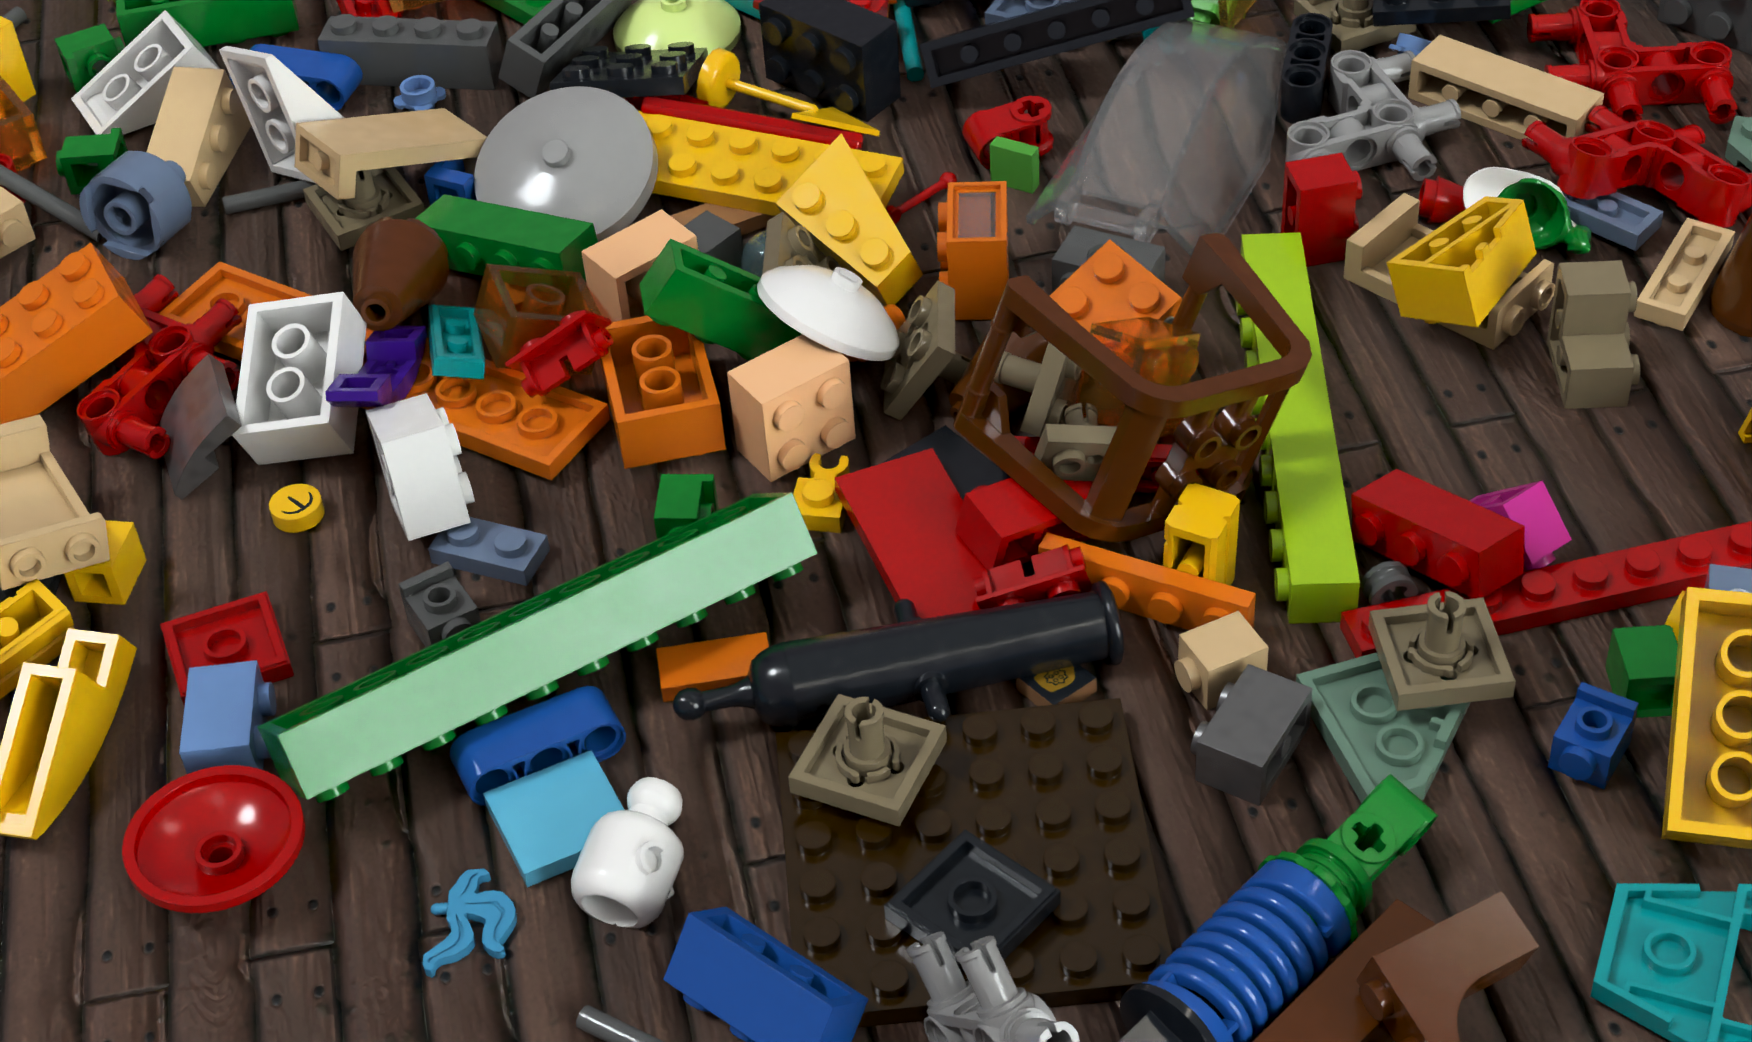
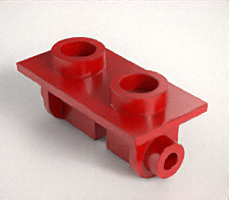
[505,309,614,397]
[973,544,1092,609]

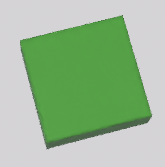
[990,136,1040,194]

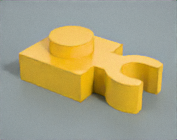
[793,453,850,533]

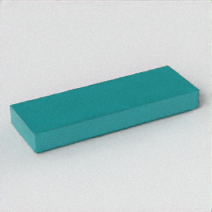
[427,304,485,379]

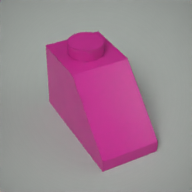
[1469,480,1572,571]

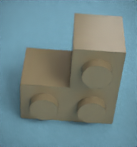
[1547,260,1640,409]

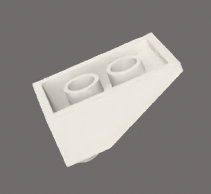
[71,10,220,135]
[219,46,344,183]

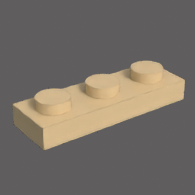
[1634,218,1735,331]

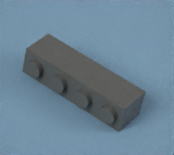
[498,0,632,98]
[317,14,503,90]

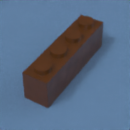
[1253,899,1436,1042]

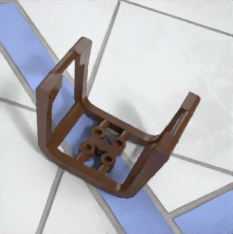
[953,233,1312,543]

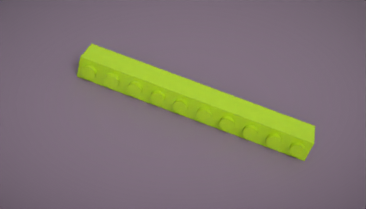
[1236,232,1360,624]

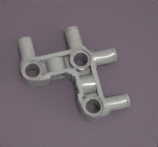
[1285,50,1461,181]
[906,932,1080,1042]

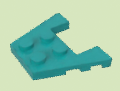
[1590,883,1752,1042]

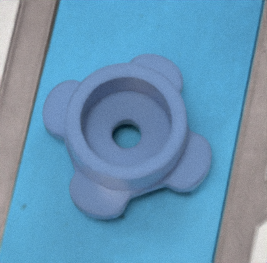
[1389,33,1432,57]
[393,75,446,111]

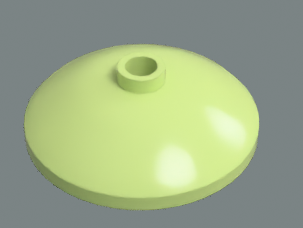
[613,0,742,55]

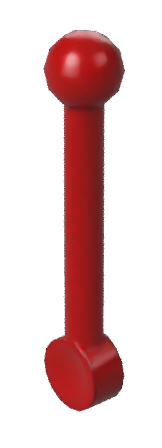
[885,172,957,225]

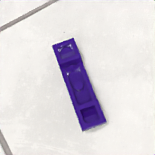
[325,326,427,407]

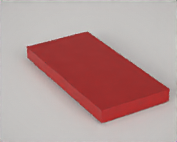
[835,448,986,619]

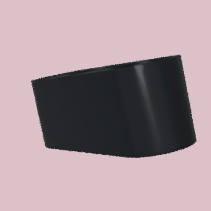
[1280,13,1333,124]

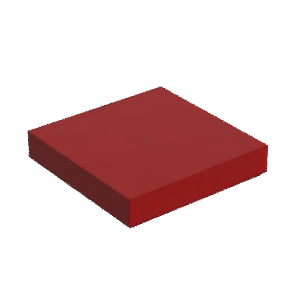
[160,591,294,707]

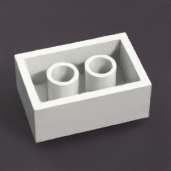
[232,292,367,465]

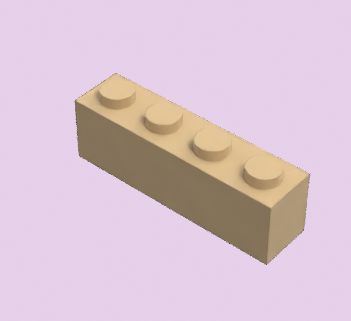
[1408,35,1604,141]

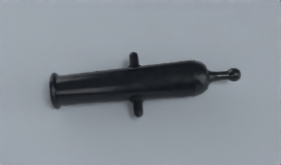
[673,581,1124,728]

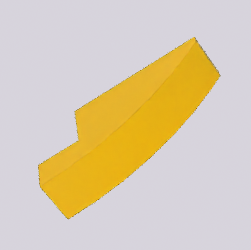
[0,628,137,840]

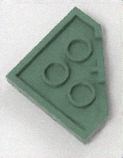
[1296,652,1471,804]

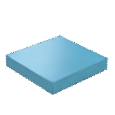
[483,750,625,887]

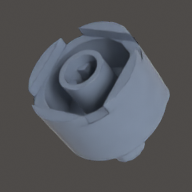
[79,151,192,260]

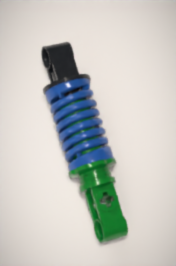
[1118,774,1439,1042]

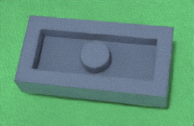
[1562,192,1664,251]
[428,517,550,586]

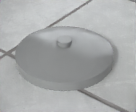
[474,86,658,241]

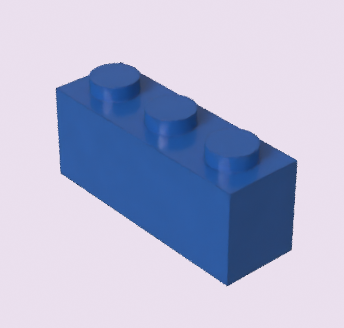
[663,906,869,1042]

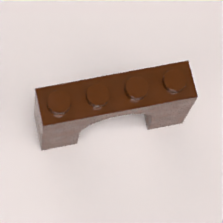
[1356,891,1539,1042]

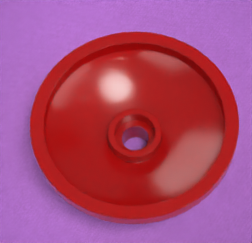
[122,765,305,913]

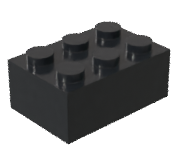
[759,0,901,122]

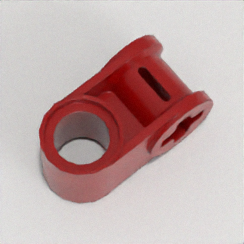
[962,95,1054,169]

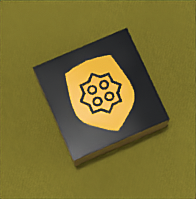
[1016,665,1097,706]

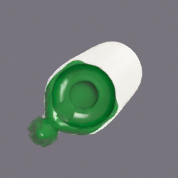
[1463,167,1592,254]

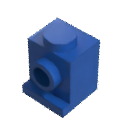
[1548,682,1639,790]

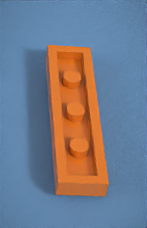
[1038,532,1256,630]

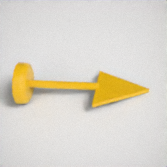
[696,48,880,137]

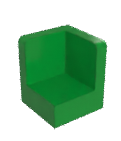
[1606,625,1678,718]

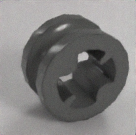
[1360,561,1418,606]

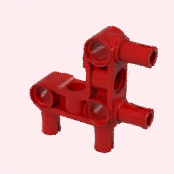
[1527,0,1737,124]
[1522,105,1752,228]
[76,274,242,459]

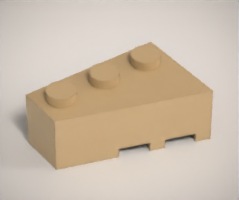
[146,67,251,207]

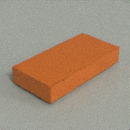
[656,632,769,702]

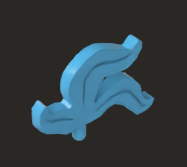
[422,869,517,978]

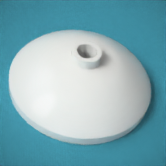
[757,265,900,361]

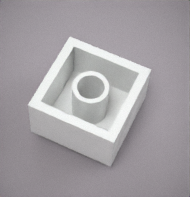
[366,393,475,541]

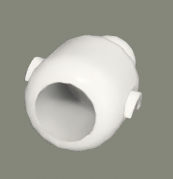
[571,777,684,929]

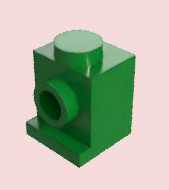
[54,23,125,93]
[56,128,128,195]
[654,474,719,539]

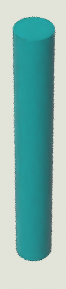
[892,0,924,81]

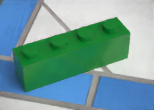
[116,0,299,48]
[415,194,598,295]
[639,239,802,361]

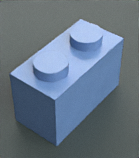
[179,660,276,774]

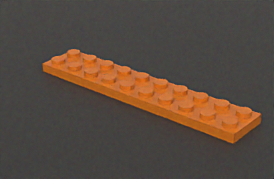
[158,261,610,481]

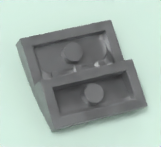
[159,354,242,500]

